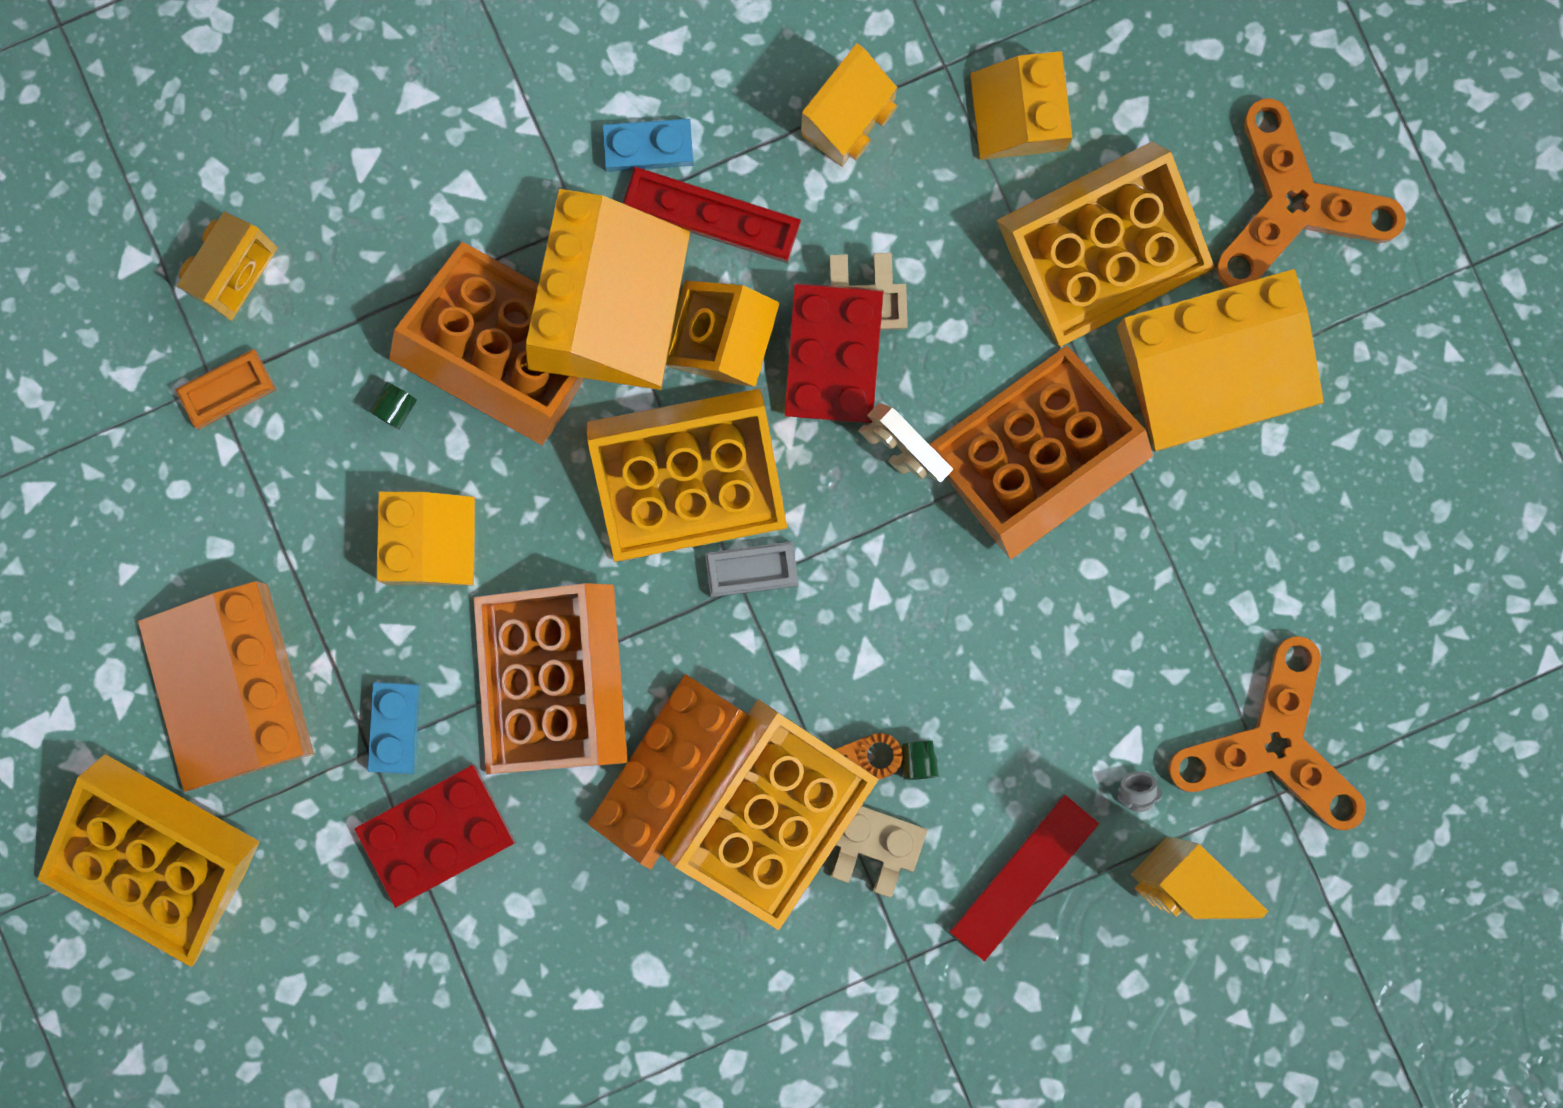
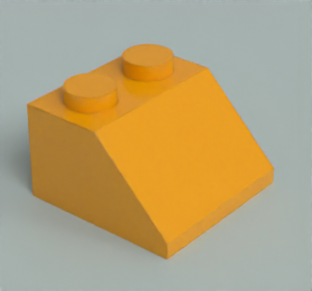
[801,43,898,167]
[970,51,1072,160]
[177,211,278,321]
[666,280,780,387]
[377,492,476,586]

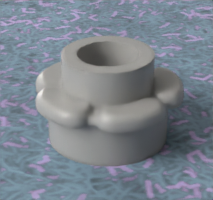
[1118,771,1162,812]

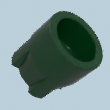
[369,382,417,430]
[902,740,939,780]

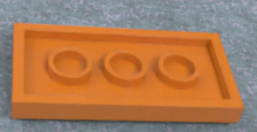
[588,674,750,869]

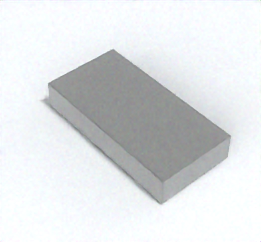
[705,542,799,598]

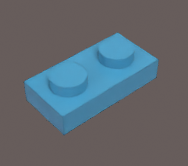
[603,119,694,172]
[368,682,420,774]

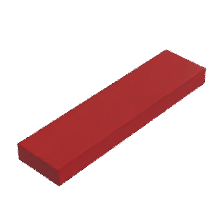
[623,167,801,264]
[949,794,1099,962]

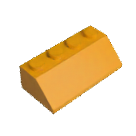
[1131,836,1269,919]

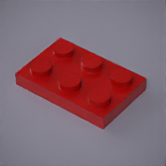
[785,283,884,423]
[354,764,516,908]

